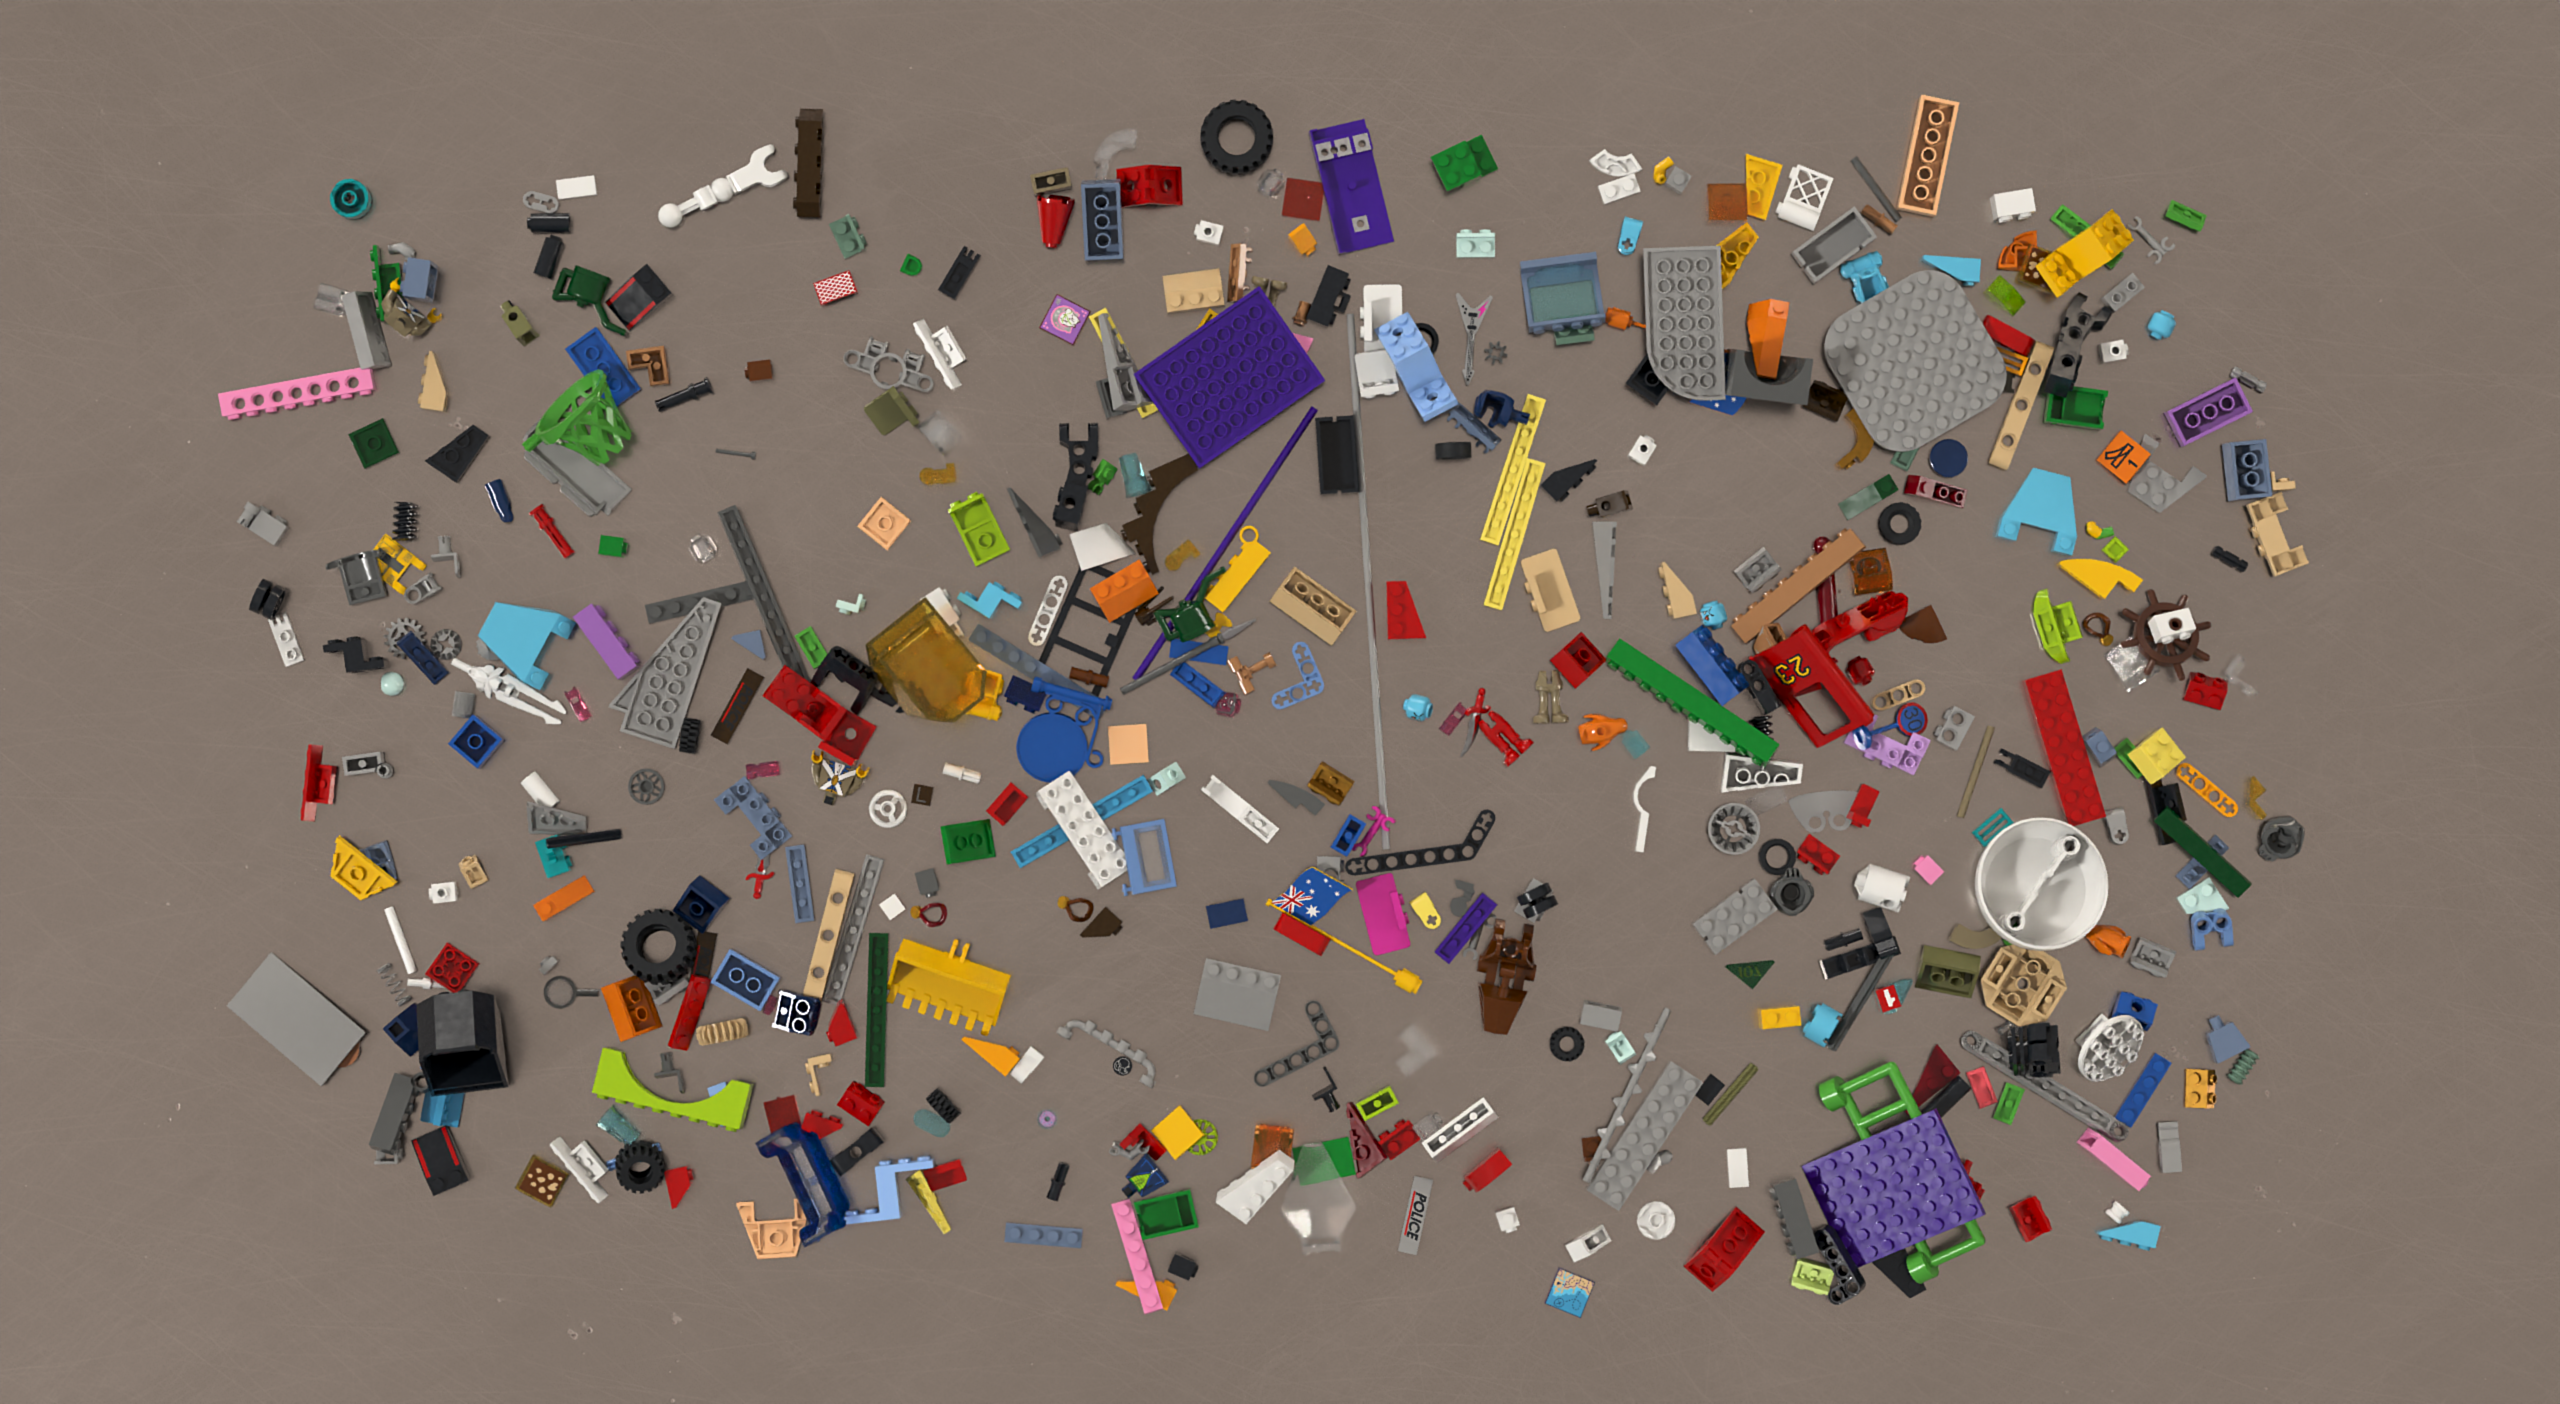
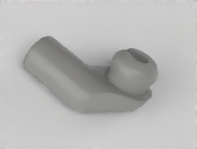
[388,242,415,260]

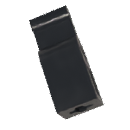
[1863,907,1899,960]

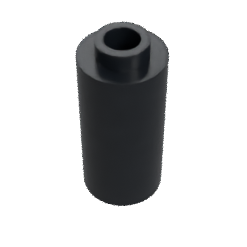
[527,213,571,233]
[533,235,564,279]

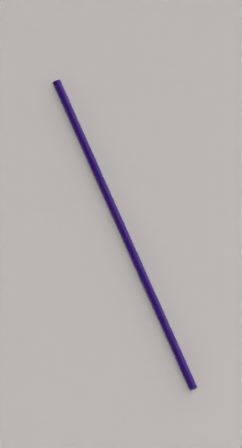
[1132,406,1318,680]

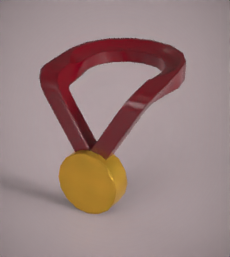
[910,903,947,927]

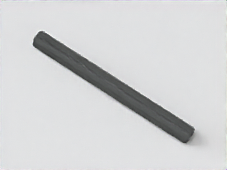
[1827,955,1894,1051]

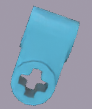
[1618,216,1643,255]

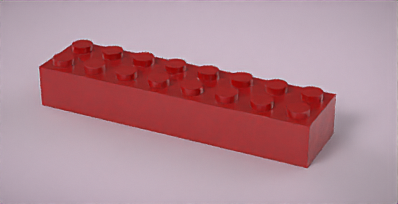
[2022,669,2106,826]

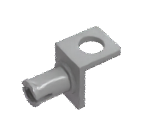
[431,535,461,578]

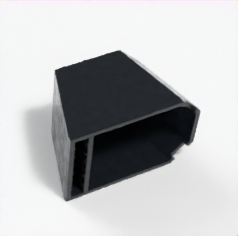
[416,989,508,1097]

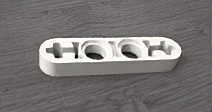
[1028,576,1068,646]

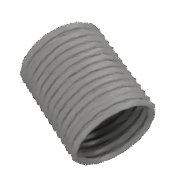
[451,691,475,718]

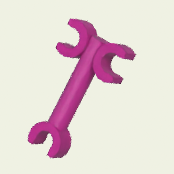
[1352,806,1396,857]

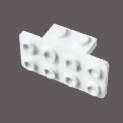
[1360,285,1402,352]

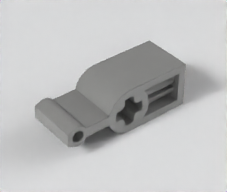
[2158,1121,2182,1173]

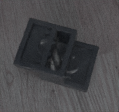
[323,636,390,674]

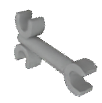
[2127,216,2175,265]
[1463,914,1497,960]

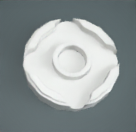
[1637,1201,1675,1240]

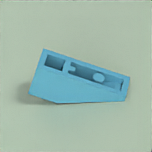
[1921,255,1981,286]

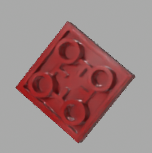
[425,943,479,993]

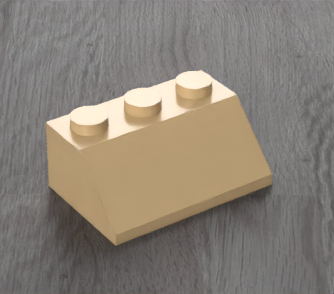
[1163,268,1225,314]

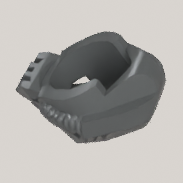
[2259,816,2305,862]
[1770,868,1814,916]

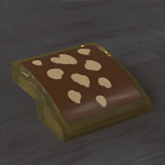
[2017,244,2052,293]
[515,1154,569,1208]

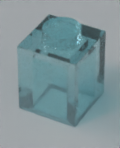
[1621,729,1651,760]

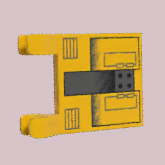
[373,534,426,595]

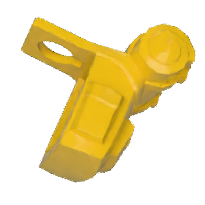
[958,668,1004,721]

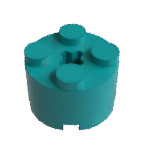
[330,179,372,219]

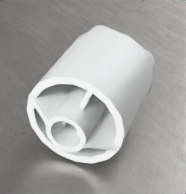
[1854,864,1910,913]

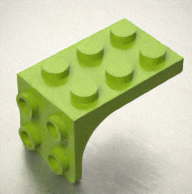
[948,492,1010,567]

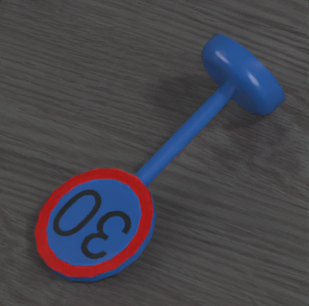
[1852,702,1928,750]

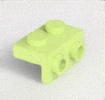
[1791,1258,1834,1295]

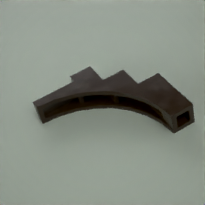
[1120,454,1198,576]

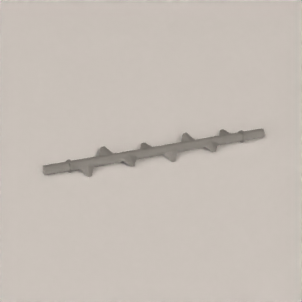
[1583,1008,1672,1183]

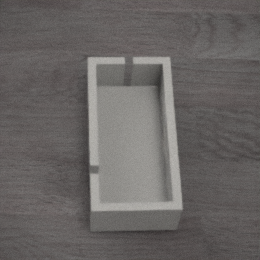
[1791,206,1877,284]
[1692,878,1778,955]

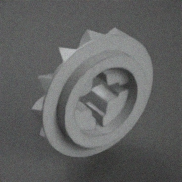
[430,629,461,660]

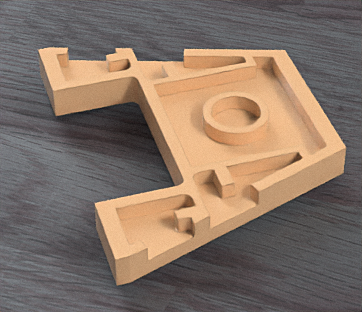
[736,1198,812,1260]

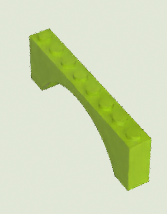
[592,1047,754,1132]

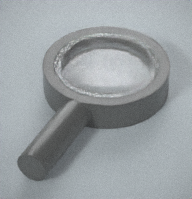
[544,976,599,1009]

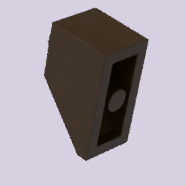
[1080,907,1123,938]

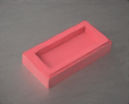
[1966,1066,1998,1109]

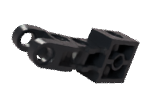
[2044,292,2113,398]
[1053,423,1098,532]

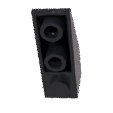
[1540,459,1597,502]

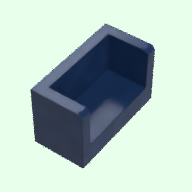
[1206,898,1248,929]

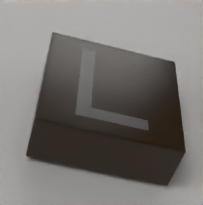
[911,784,934,806]

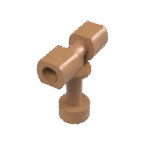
[1227,652,1277,695]

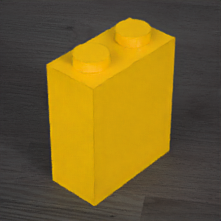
[1757,1005,1801,1029]

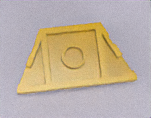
[330,835,398,900]

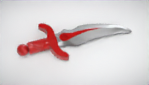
[1461,688,1491,757]
[746,854,775,899]

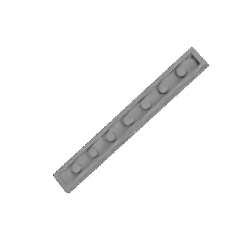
[822,854,885,1006]

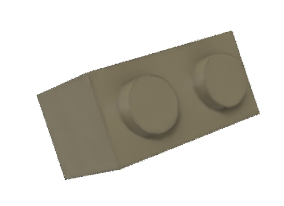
[1030,167,1072,196]

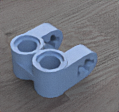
[2191,908,2234,951]

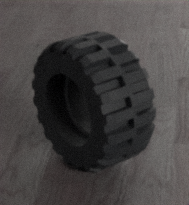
[1200,99,1273,175]
[620,908,697,985]

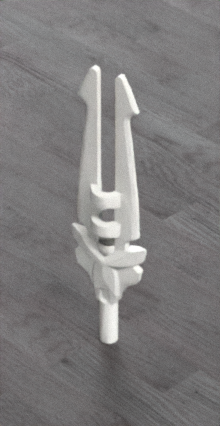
[451,658,566,724]

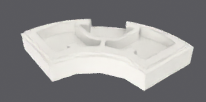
[1589,149,1642,177]

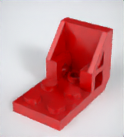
[762,665,847,741]
[1684,1207,1765,1292]

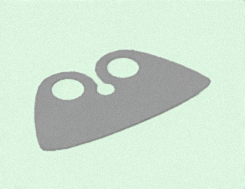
[1789,790,1858,833]

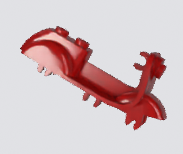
[1812,591,1908,663]

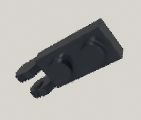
[1994,748,2051,789]

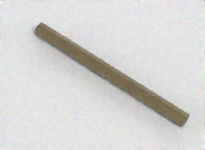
[1957,725,1995,818]

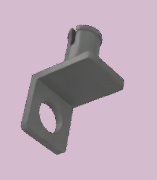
[654,1052,685,1094]

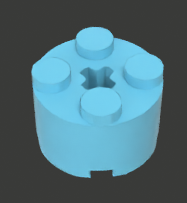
[1803,1003,1843,1048]

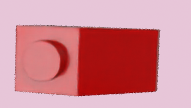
[826,999,857,1046]
[664,1165,694,1209]

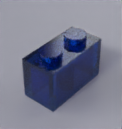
[1004,675,1047,714]

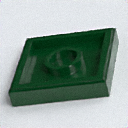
[348,418,400,469]

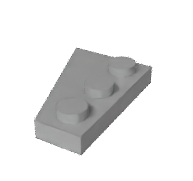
[527,801,587,835]

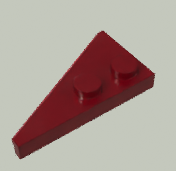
[1905,1044,1961,1115]
[1346,1102,1388,1179]

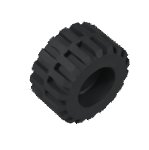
[615,1140,665,1194]

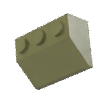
[1915,945,1981,998]

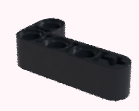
[1814,1225,1866,1305]

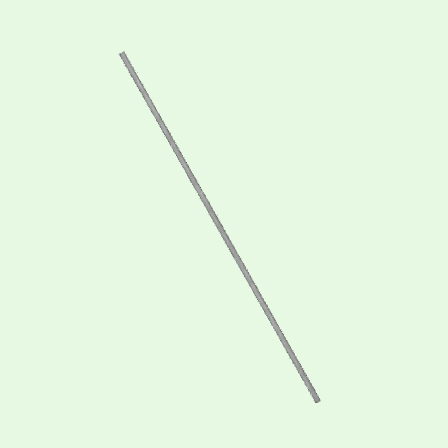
[1346,314,1390,849]

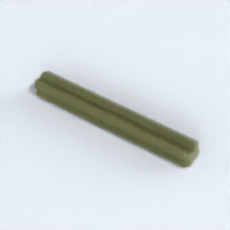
[1703,1063,1758,1126]

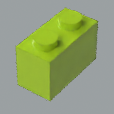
[1356,1086,1399,1121]

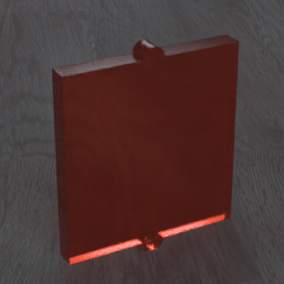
[763,1095,802,1135]

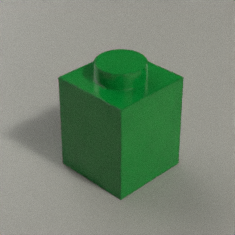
[598,535,628,558]

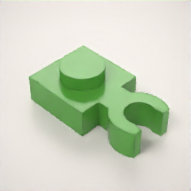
[1088,459,1117,495]

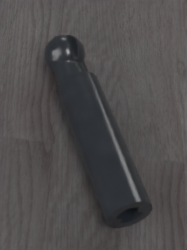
[1921,1075,1971,1118]

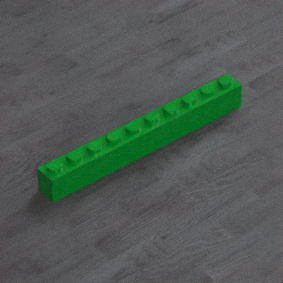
[1606,638,1780,767]

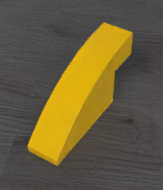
[2057,559,2143,599]

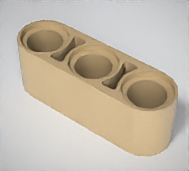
[1871,680,1925,711]

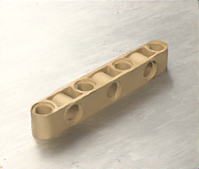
[1989,340,2054,470]
[803,869,855,1002]

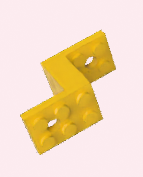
[2035,209,2134,298]

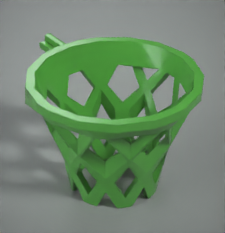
[522,369,632,466]

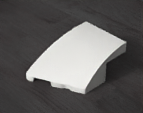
[1069,523,1135,571]

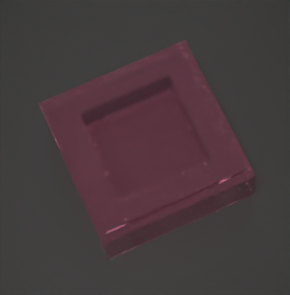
[762,995,778,1015]

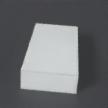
[556,175,597,200]
[1727,1148,1749,1188]

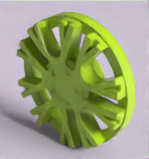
[1188,1119,1218,1155]

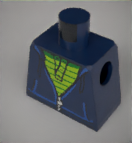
[1121,1153,1169,1198]

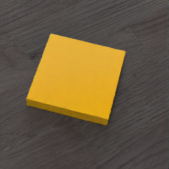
[1151,1106,1205,1160]

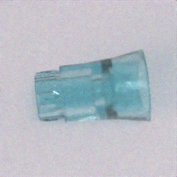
[1119,453,1152,498]
[596,1105,641,1145]

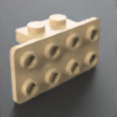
[1521,549,1580,632]

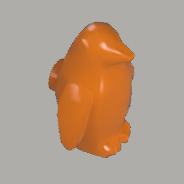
[1578,714,1628,751]
[2085,925,2131,958]

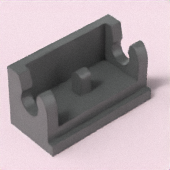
[1096,378,1127,419]

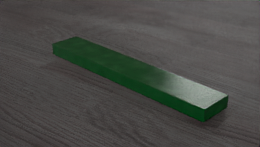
[2154,806,2252,898]

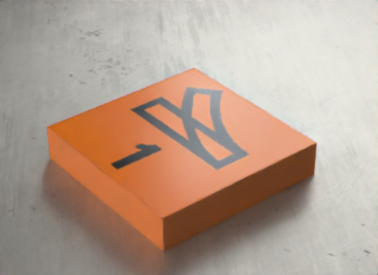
[2097,430,2151,484]

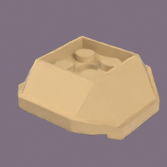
[1981,944,2067,1027]

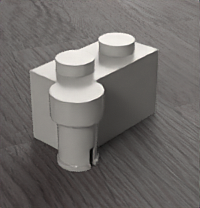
[236,502,289,546]
[342,752,393,778]

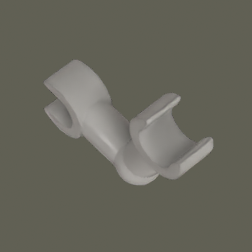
[1109,1139,1150,1160]

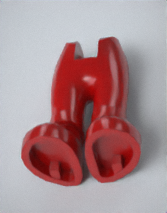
[1478,710,1534,767]

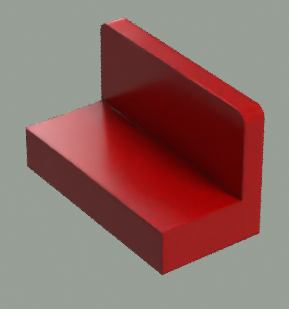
[923,1158,967,1191]

